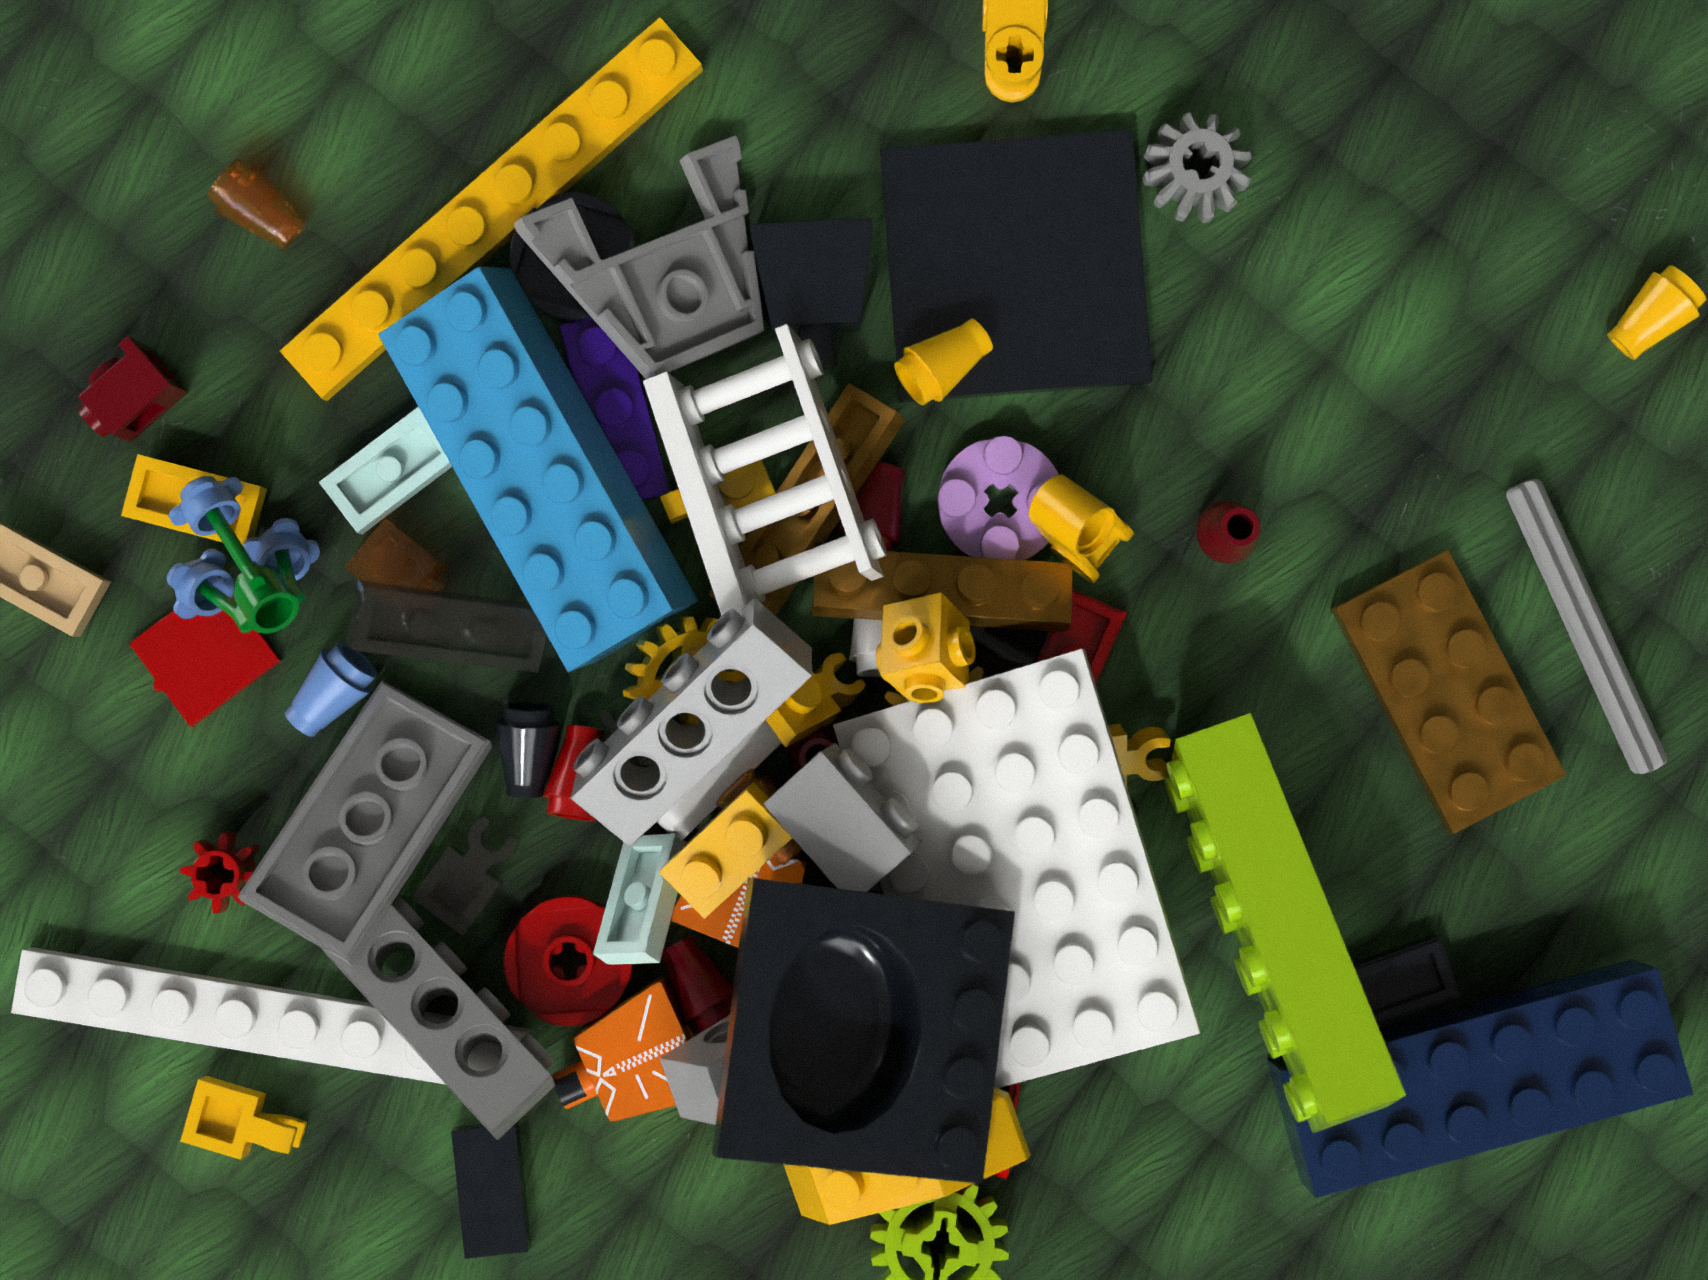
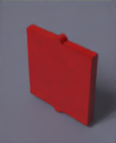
[129,595,282,727]

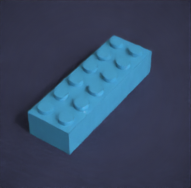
[378,267,699,672]

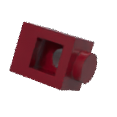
[77,336,188,442]

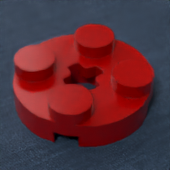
[504,895,634,1026]

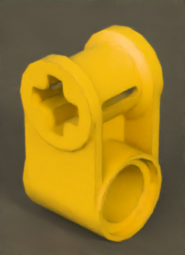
[982,0,1048,103]
[1028,474,1134,583]

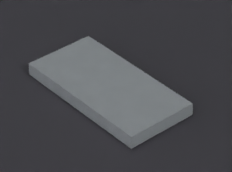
[237,680,492,965]

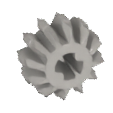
[1142,112,1252,223]

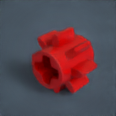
[180,832,260,914]

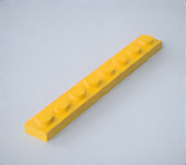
[280,17,703,401]

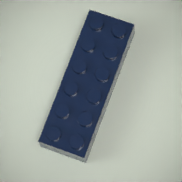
[1267,959,1694,1198]

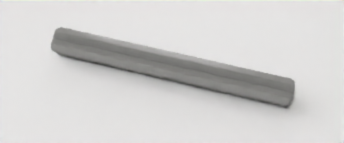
[1506,479,1667,774]

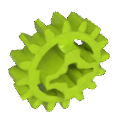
[870,1183,1009,1280]

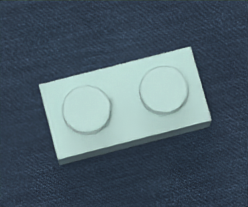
[319,407,452,534]
[593,833,687,965]

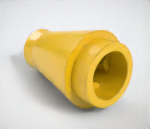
[1607,265,1707,360]
[894,318,993,405]

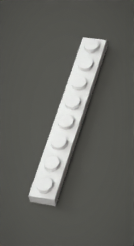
[11,947,529,1085]

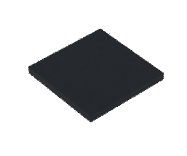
[880,129,1152,403]

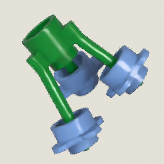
[167,476,320,634]

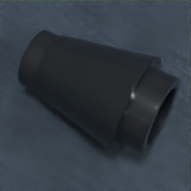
[496,702,560,798]

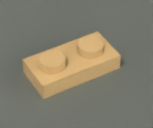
[0,521,111,637]

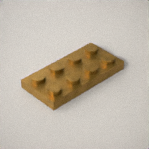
[1331,550,1566,834]

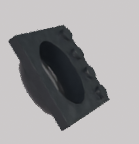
[712,877,1015,1184]

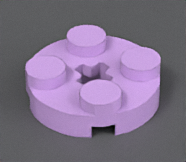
[937,436,1059,560]

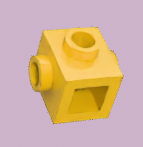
[876,592,975,703]

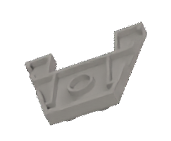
[514,135,764,379]

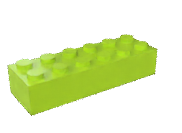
[1164,713,1406,1133]

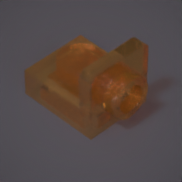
[345,518,448,616]

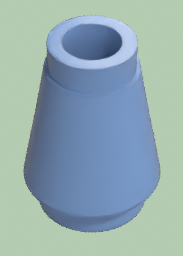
[285,642,377,737]

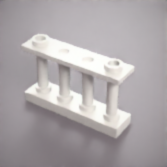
[643,324,887,616]

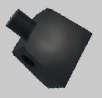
[750,218,873,369]

